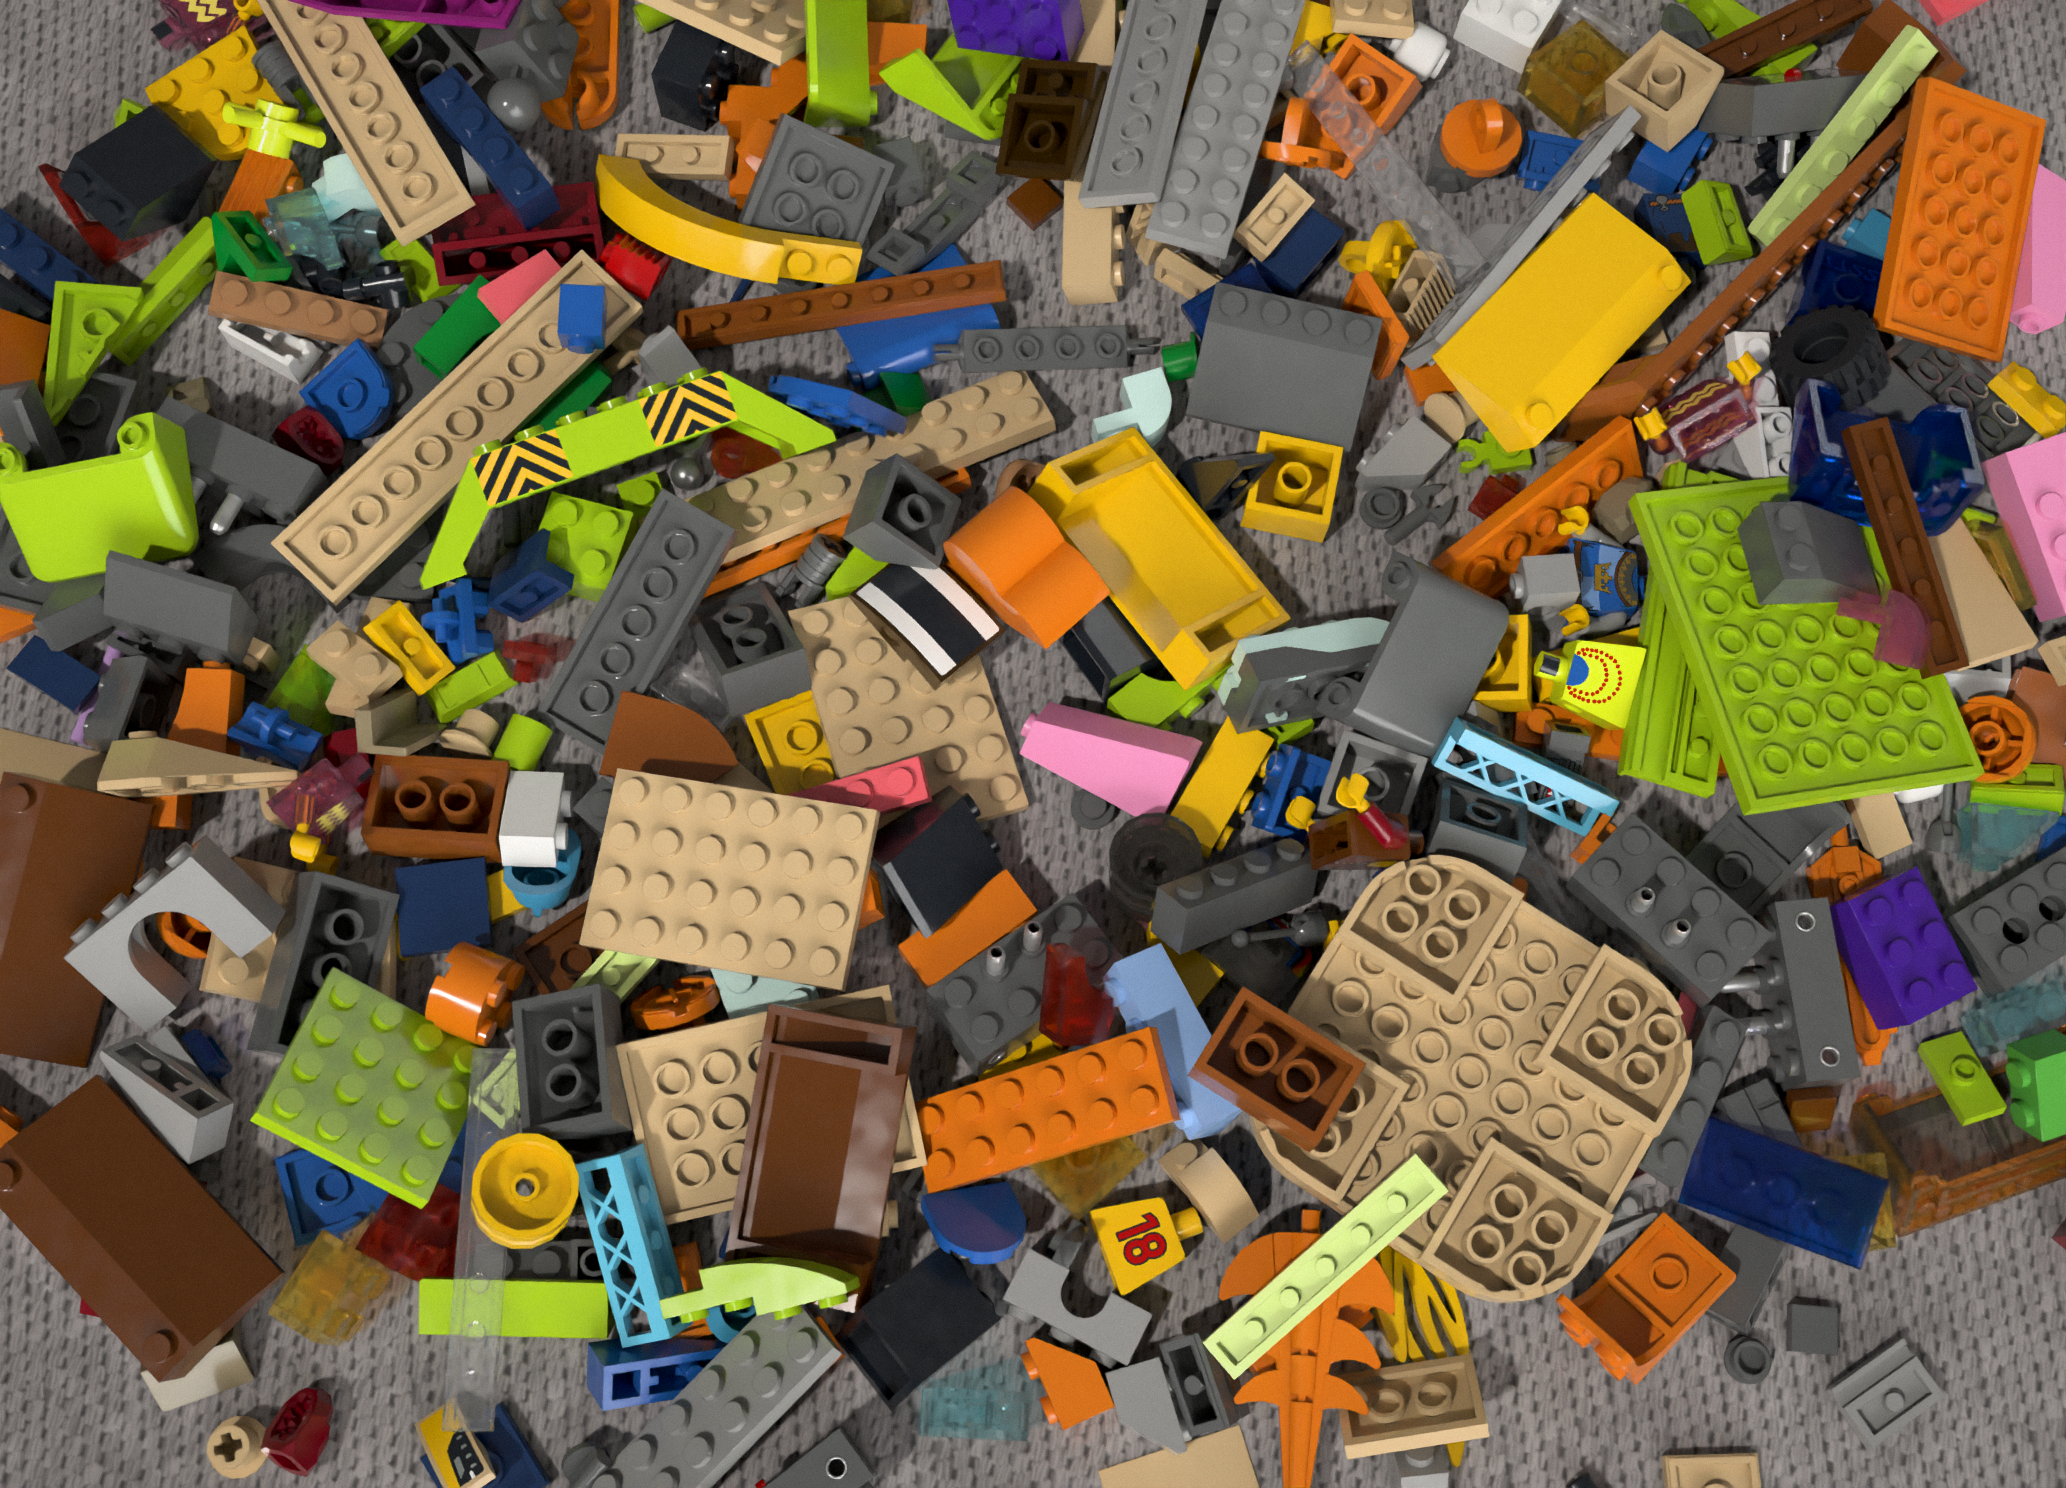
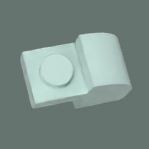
[311,153,383,223]
[1091,367,1172,448]

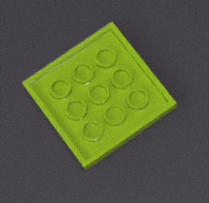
[250,967,495,1209]

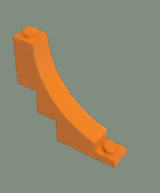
[133,661,245,881]

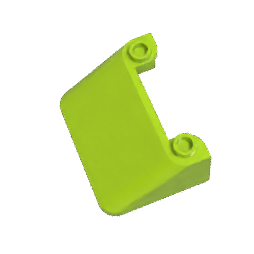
[804,0,877,127]
[878,2,1041,141]
[0,412,199,583]

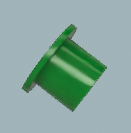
[1162,331,1201,382]

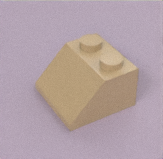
[1605,30,1724,152]

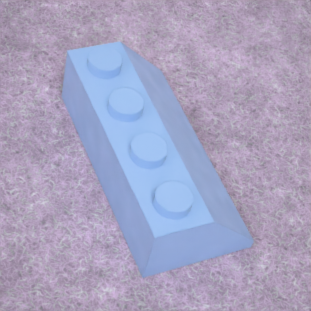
[1103,943,1243,1140]

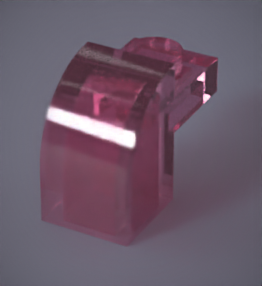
[1836,589,1932,669]

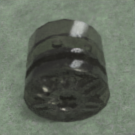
[1108,812,1203,924]

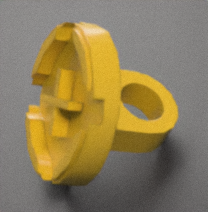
[1338,220,1418,298]

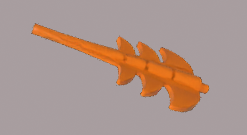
[1218,1209,1395,1488]

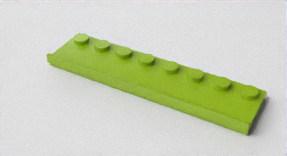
[1617,461,1742,798]

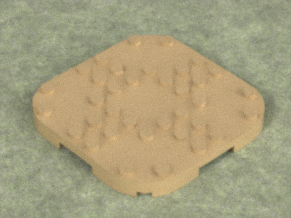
[1249,855,1692,1303]

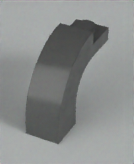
[190,524,350,613]

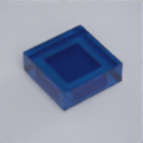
[182,1028,233,1080]

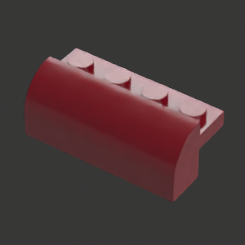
[431,181,604,286]

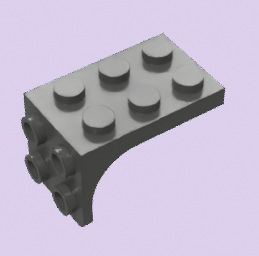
[1684,800,1852,917]

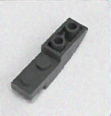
[475,1238,637,1287]

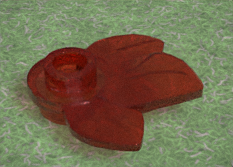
[710,427,783,479]

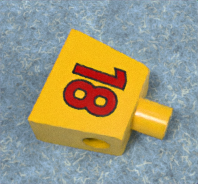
[1088,1197,1203,1297]

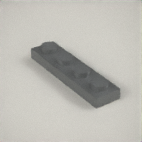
[1638,1004,1748,1187]

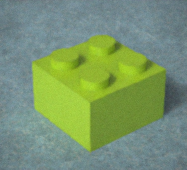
[538,491,640,602]

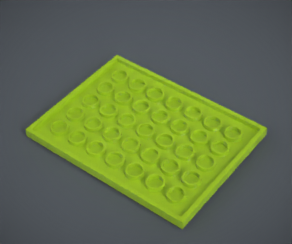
[1628,469,1985,816]

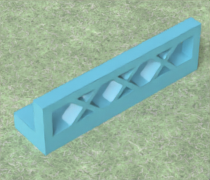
[1431,716,1620,837]
[575,1143,693,1348]

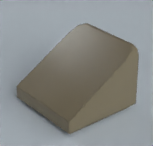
[165,377,217,418]

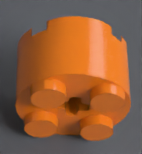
[425,941,525,1047]

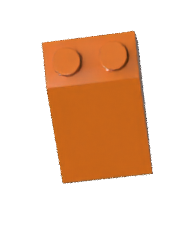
[1281,33,1423,181]

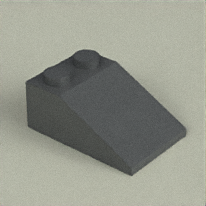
[1737,501,1880,605]
[688,581,812,717]

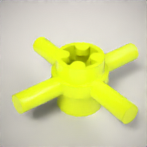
[222,98,326,159]

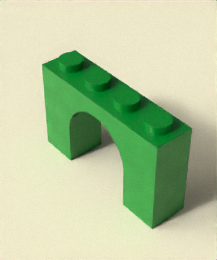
[413,274,612,435]

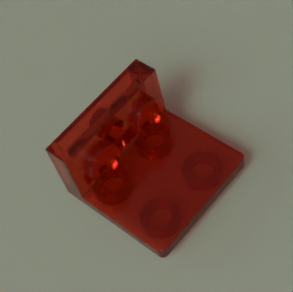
[356,1182,486,1282]

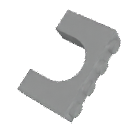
[63,835,286,1032]

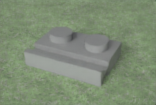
[1825,1338,1945,1449]

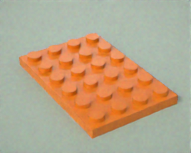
[1873,77,2047,363]

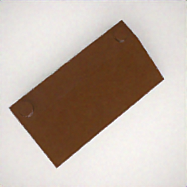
[0,771,157,1068]
[724,1004,917,1313]
[0,1075,286,1383]

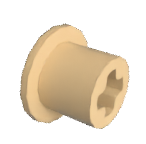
[1424,390,1480,444]
[439,709,500,760]
[207,1415,267,1479]

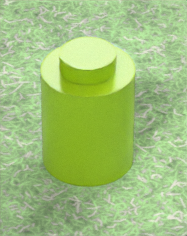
[491,714,553,772]

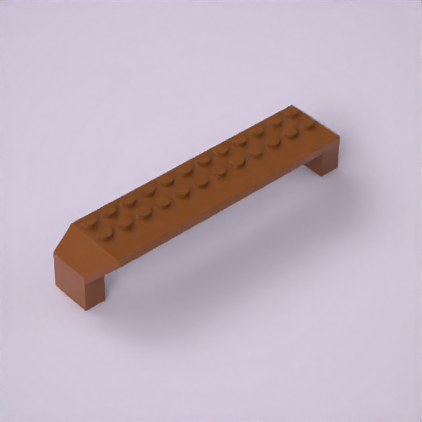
[1548,0,1967,442]

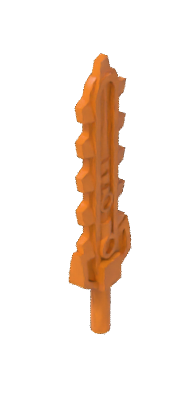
[1806,800,1898,1066]

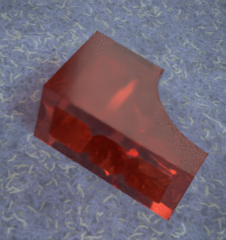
[1038,943,1114,1046]

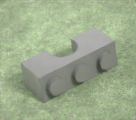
[1002,1248,1153,1370]

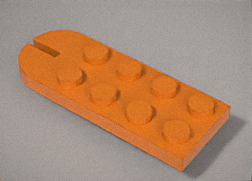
[541,0,621,130]

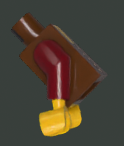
[1285,773,1424,870]

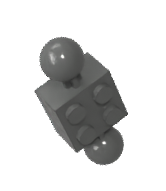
[474,0,580,132]

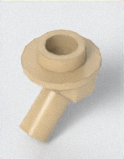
[601,327,648,378]

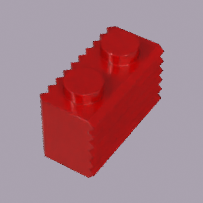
[599,232,673,301]

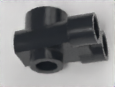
[300,238,354,302]
[342,260,416,309]

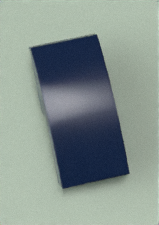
[6,635,101,715]

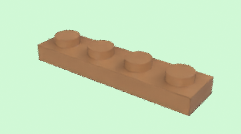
[208,270,388,352]

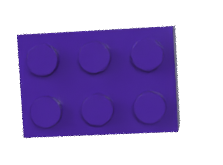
[947,0,1085,61]
[1829,867,1978,1030]

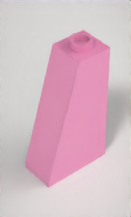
[2009,164,2066,334]
[1019,702,1203,828]

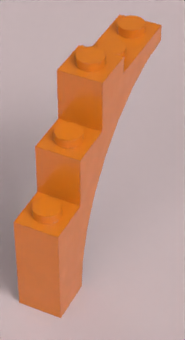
[719,21,928,213]

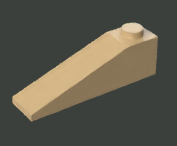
[97,731,310,799]

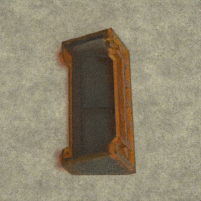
[1848,1024,2066,1238]

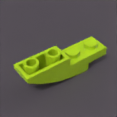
[659,1257,860,1324]

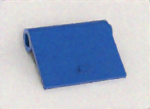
[834,243,1001,392]

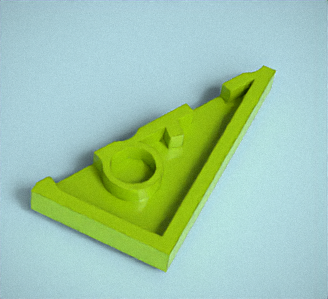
[43,281,144,427]

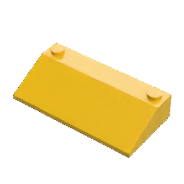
[1431,192,1691,453]
[1027,427,1291,691]

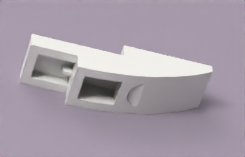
[1720,331,1800,480]

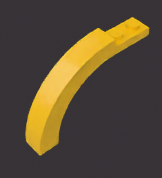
[594,154,863,285]

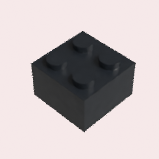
[651,19,739,132]

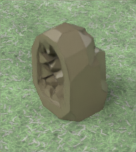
[1592,476,1653,545]

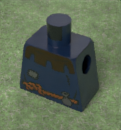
[1633,193,1707,289]

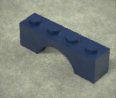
[419,66,561,232]
[0,208,100,306]

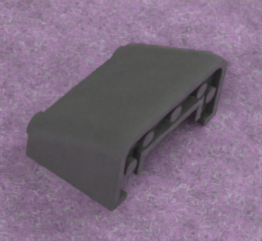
[1316,550,1509,761]

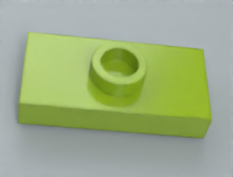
[1917,1031,2007,1126]

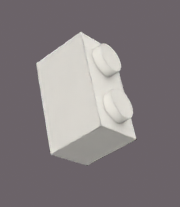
[499,771,573,868]

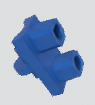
[421,578,494,666]
[227,701,323,773]

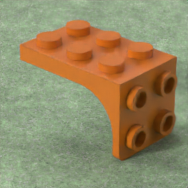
[1555,1212,1737,1386]

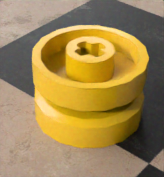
[471,1133,579,1249]

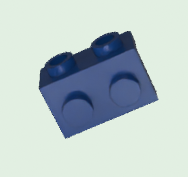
[1515,130,1601,200]
[1251,744,1332,844]

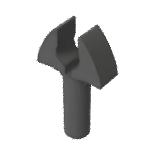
[1384,485,1454,546]

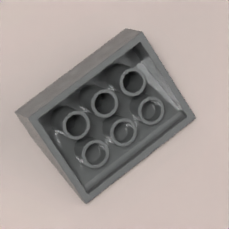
[1185,281,1383,454]
[1860,338,2042,504]

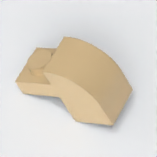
[1158,1138,1260,1244]

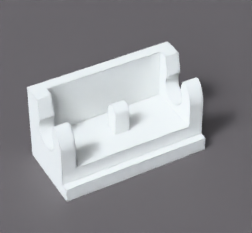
[218,319,323,385]

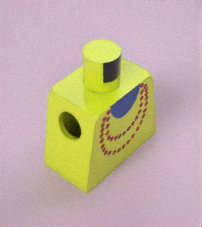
[1533,640,1647,731]

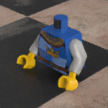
[1558,505,1648,639]

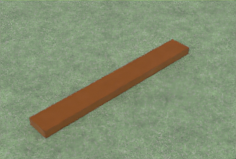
[676,260,1007,351]

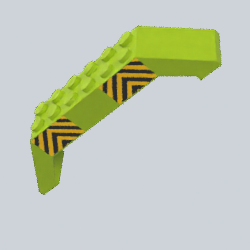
[418,367,837,590]

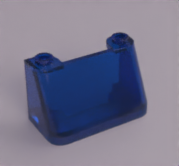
[1787,378,1985,537]

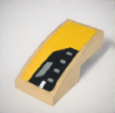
[415,1397,496,1488]

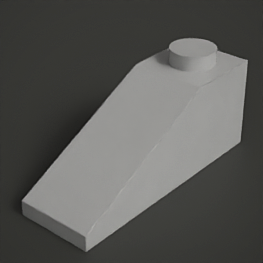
[99,1035,234,1164]

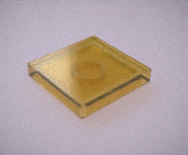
[1964,518,2037,611]

